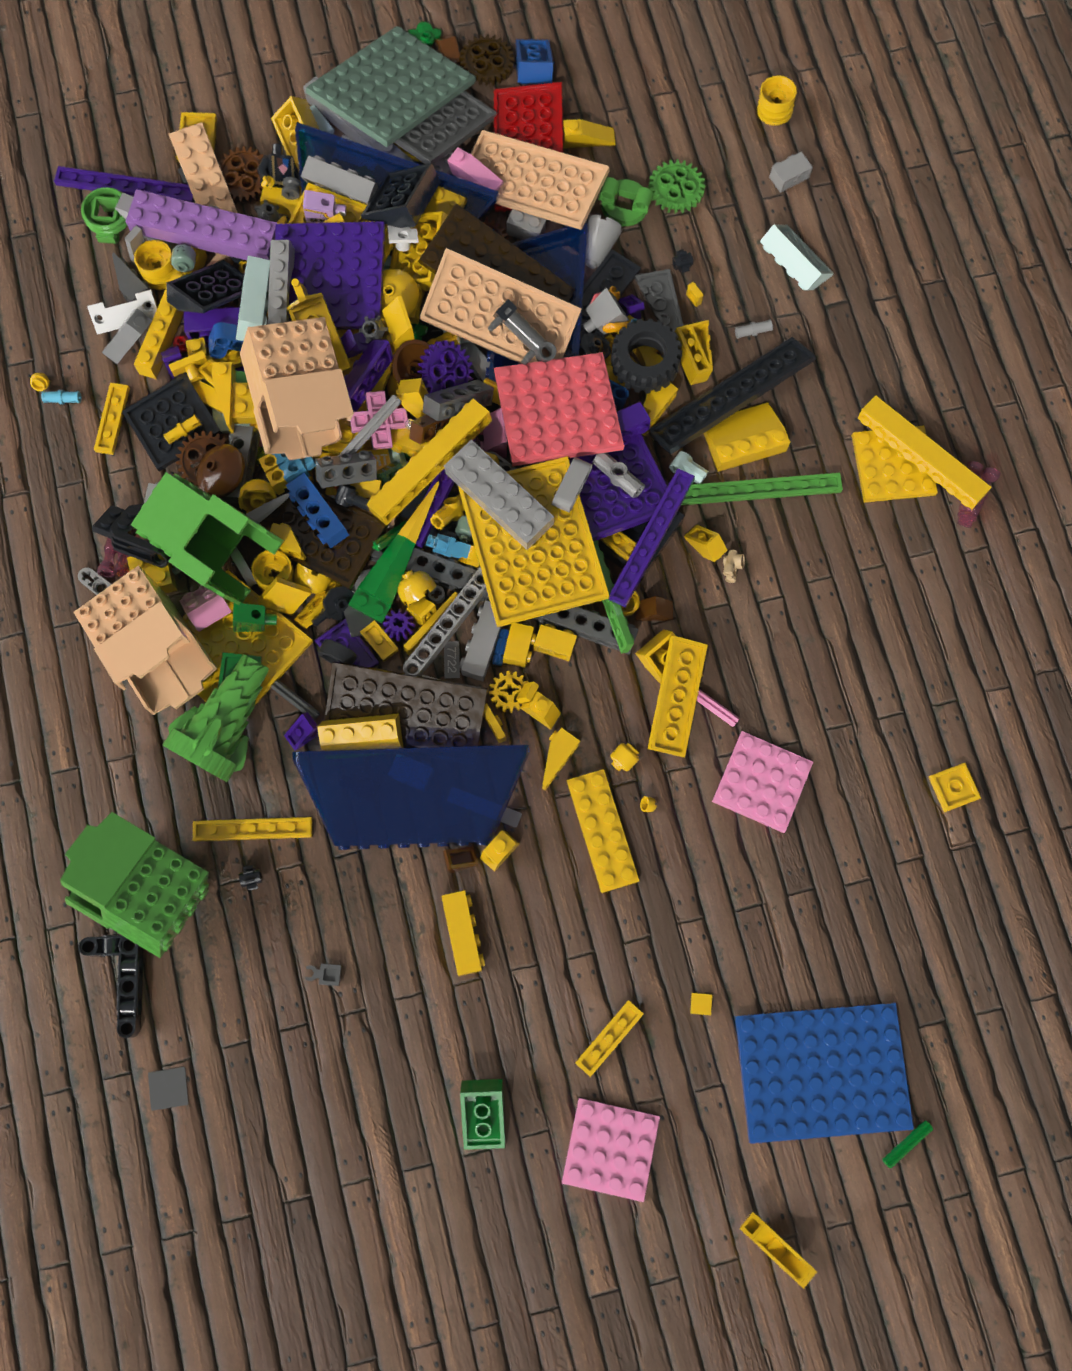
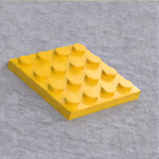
[851,426,938,503]

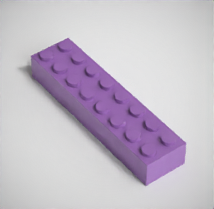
[125,189,277,260]

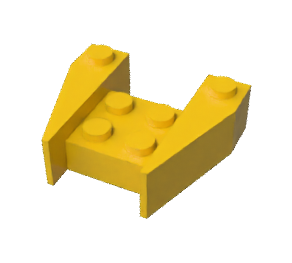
[212,362,257,433]

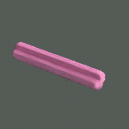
[697,689,739,726]

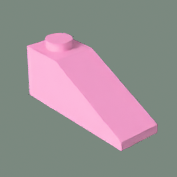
[447,147,503,196]

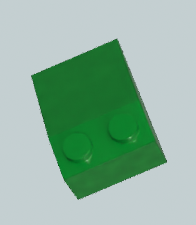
[460,1079,505,1150]

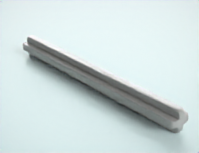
[325,395,401,472]

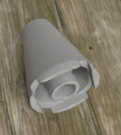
[584,215,622,269]

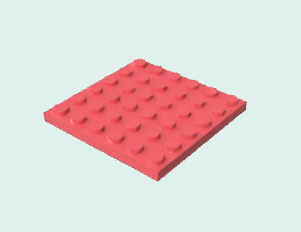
[494,352,624,467]

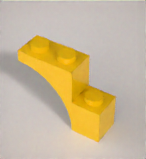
[739,1212,817,1289]

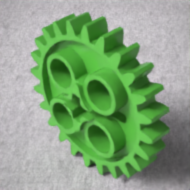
[648,159,705,214]

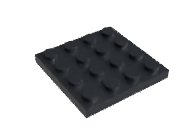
[122,373,222,472]

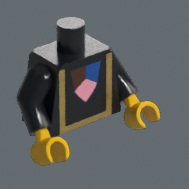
[257,144,308,192]

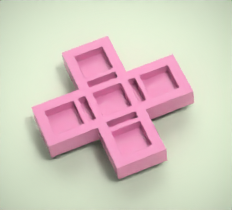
[350,391,408,450]

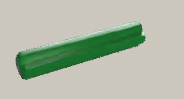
[372,521,406,551]
[882,1120,933,1168]

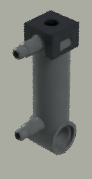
[488,299,557,365]

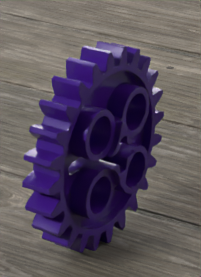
[418,340,474,394]

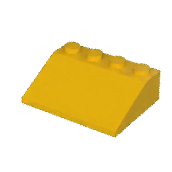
[390,211,448,291]
[703,403,790,472]

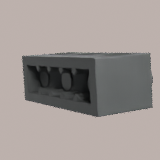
[315,451,377,488]

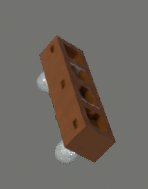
[404,415,452,444]

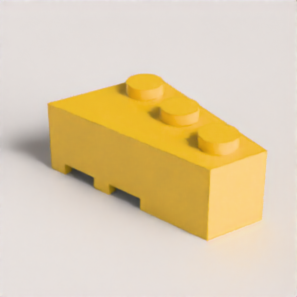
[675,320,713,385]

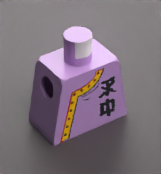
[303,190,346,223]

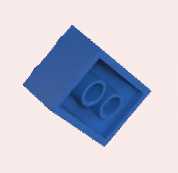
[515,39,553,85]

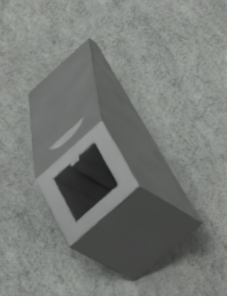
[112,253,151,302]

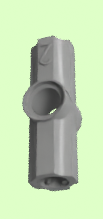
[593,453,645,498]

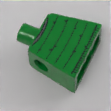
[233,603,277,632]

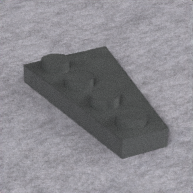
[635,269,683,333]

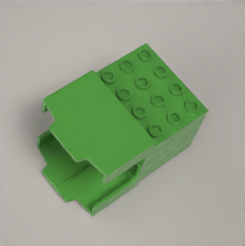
[131,472,284,605]
[60,812,209,958]

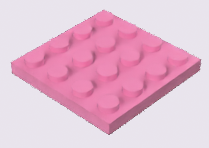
[712,731,813,833]
[561,1098,660,1202]

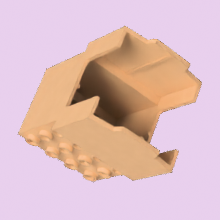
[240,317,354,461]
[74,566,217,715]

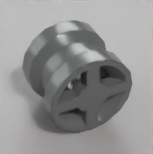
[282,177,300,200]

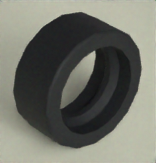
[318,639,357,664]

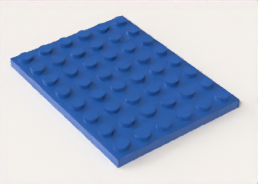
[735,1003,914,1144]

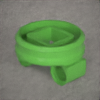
[599,177,653,226]
[81,187,127,244]

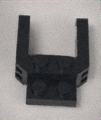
[92,504,171,568]

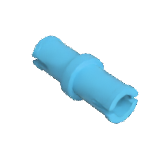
[41,390,82,405]

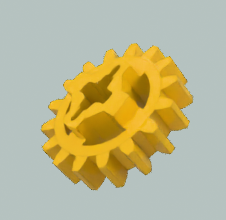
[489,671,529,713]

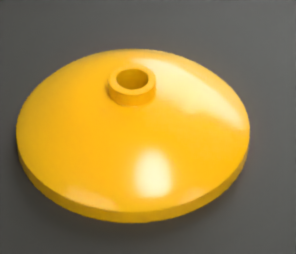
[381,269,420,318]

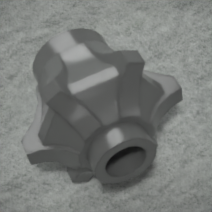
[254,200,281,222]
[359,316,388,344]

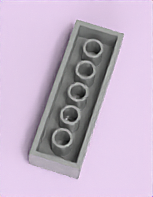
[444,440,554,550]

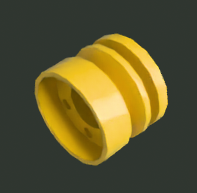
[757,76,797,126]
[134,240,174,290]
[251,550,295,592]

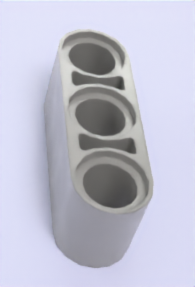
[552,457,592,513]

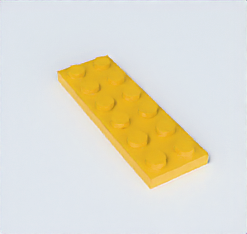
[647,636,708,757]
[566,769,639,893]

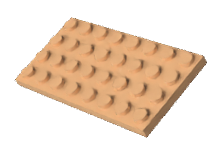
[453,130,610,230]
[419,248,581,364]

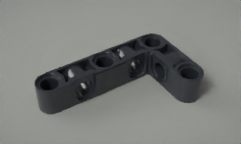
[78,935,143,1038]

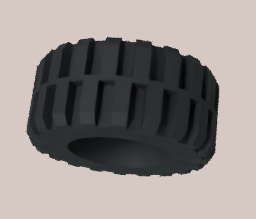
[611,319,682,393]

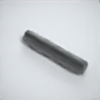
[271,680,320,721]

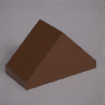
[435,34,460,65]
[635,596,673,621]
[443,846,479,874]

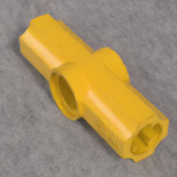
[430,494,464,530]

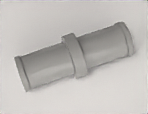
[735,319,773,339]

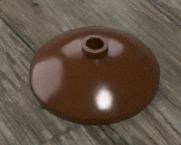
[392,340,438,389]
[196,444,245,498]

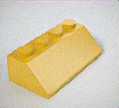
[271,96,333,174]
[317,714,404,759]

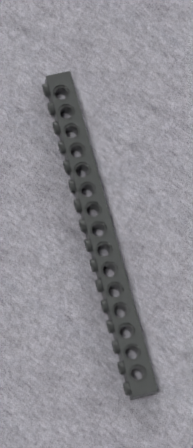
[369,534,639,655]

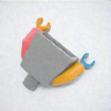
[583,286,637,334]

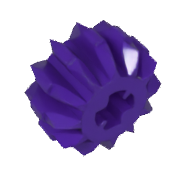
[383,608,416,642]

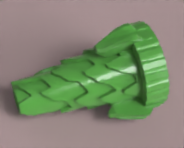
[163,654,269,782]

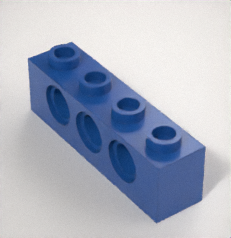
[286,473,349,548]

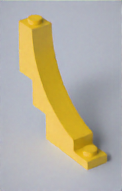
[617,315,678,436]

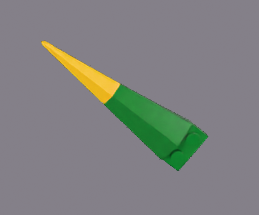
[348,481,439,624]

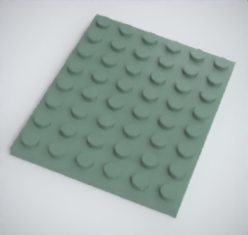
[306,26,476,147]

